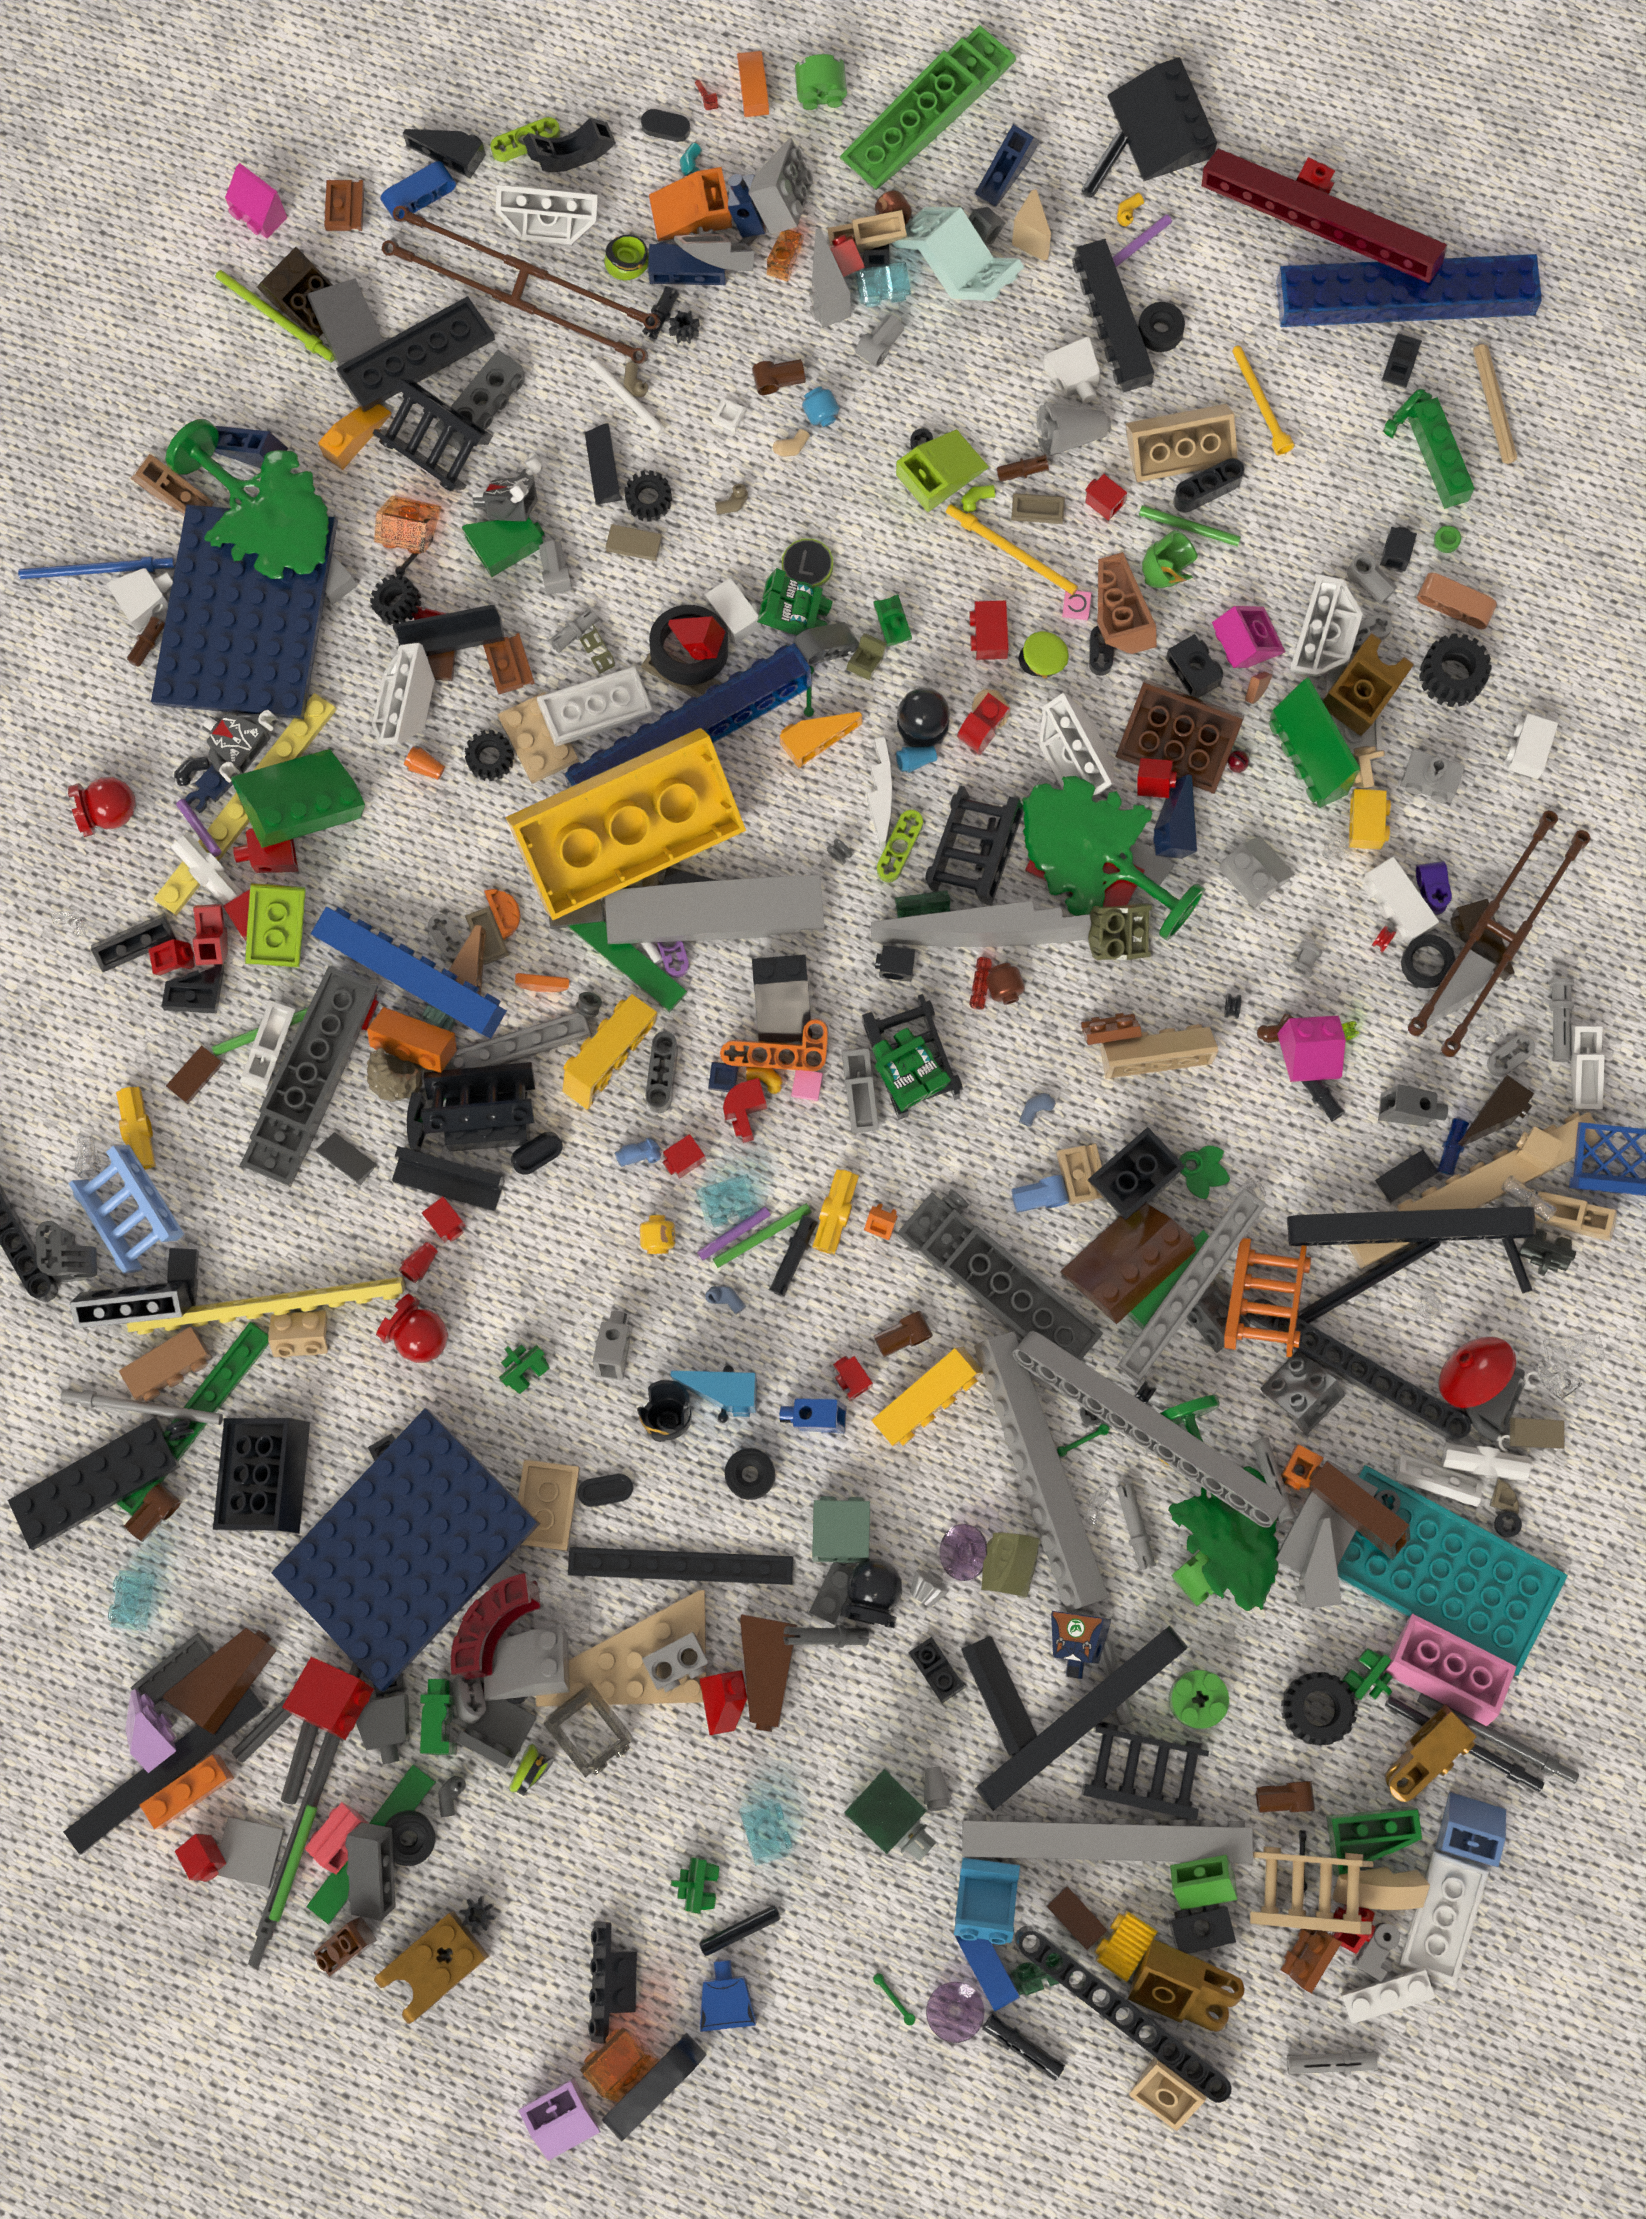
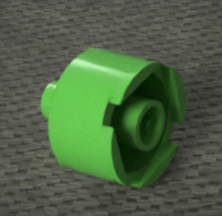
[795,54,847,110]
[1171,1551,1214,1606]
[1168,1670,1229,1729]

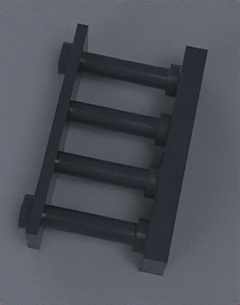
[372,379,493,491]
[925,785,1024,906]
[862,994,963,1120]
[421,1062,535,1134]
[1081,1722,1209,1820]

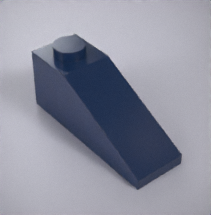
[974,124,1040,207]
[648,242,726,285]
[214,426,288,469]
[1153,774,1197,859]

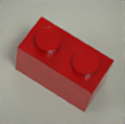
[969,600,1009,660]

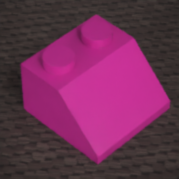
[225,163,287,239]
[1212,606,1286,668]
[1277,1015,1346,1082]

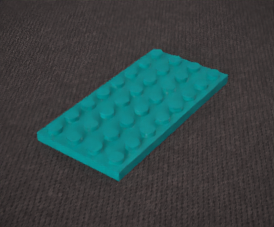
[1337,1465,1568,1676]

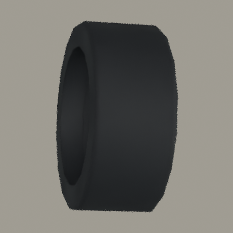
[1401,934,1456,989]

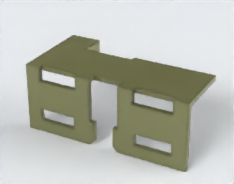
[580,624,615,674]

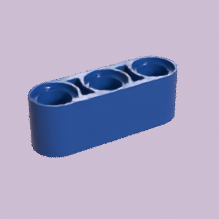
[380,161,456,221]
[954,1935,1020,2012]

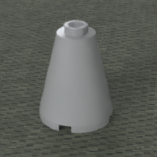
[1036,403,1111,456]

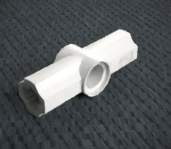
[170,832,242,906]
[1441,1443,1531,1482]

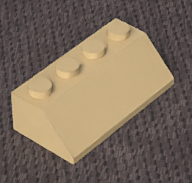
[1126,404,1238,482]
[1100,1024,1218,1079]

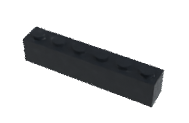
[1072,239,1155,393]

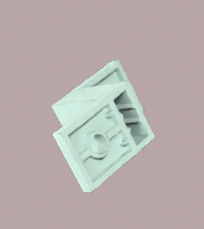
[892,207,1024,301]

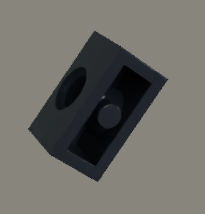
[1166,634,1223,698]
[1168,1903,1236,1954]

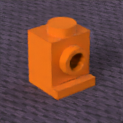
[1281,1444,1324,1491]

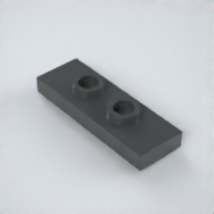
[130,1633,215,1705]

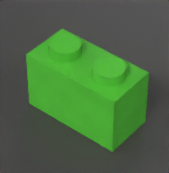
[1170,1855,1238,1910]

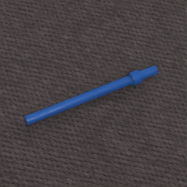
[18,556,175,579]

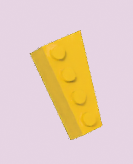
[562,994,657,1110]
[871,1347,983,1446]

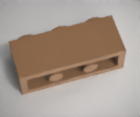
[119,1326,213,1402]

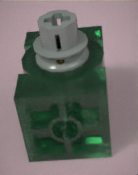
[844,1769,936,1862]

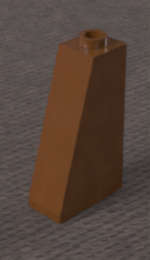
[1309,1462,1410,1560]
[740,1614,798,1732]
[162,1628,277,1735]

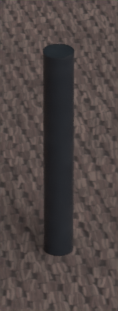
[1502,1239,1533,1294]

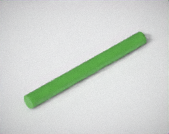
[1139,505,1241,547]
[212,1007,309,1056]
[712,1203,812,1268]
[269,1805,318,1922]

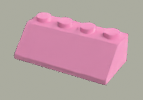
[1383,1614,1516,1726]

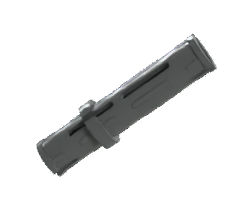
[783,1625,869,1648]

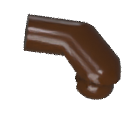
[1257,1013,1294,1043]

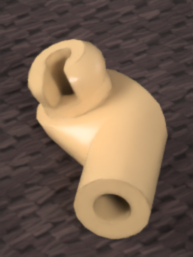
[772,429,810,457]

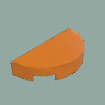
[484,889,521,940]
[515,973,569,992]

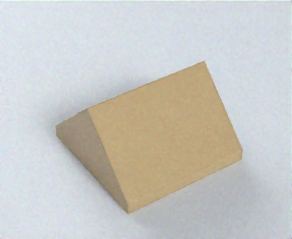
[1012,189,1051,261]
[1129,2057,1207,2131]

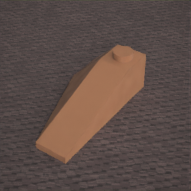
[1097,552,1157,654]

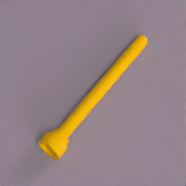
[1232,345,1295,456]

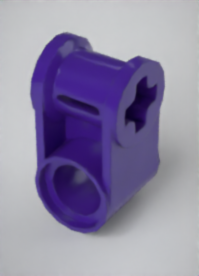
[1415,861,1452,915]

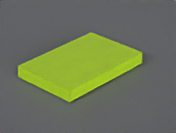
[245,883,306,967]

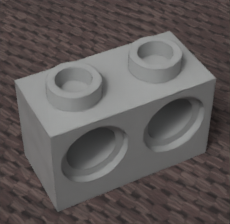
[642,1632,710,1692]

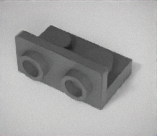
[1187,1283,1250,1353]

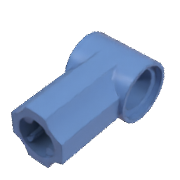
[1011,1175,1069,1213]

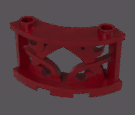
[451,1573,541,1680]

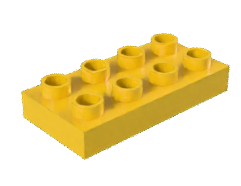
[505,728,746,920]

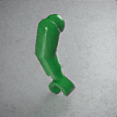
[1384,389,1433,439]

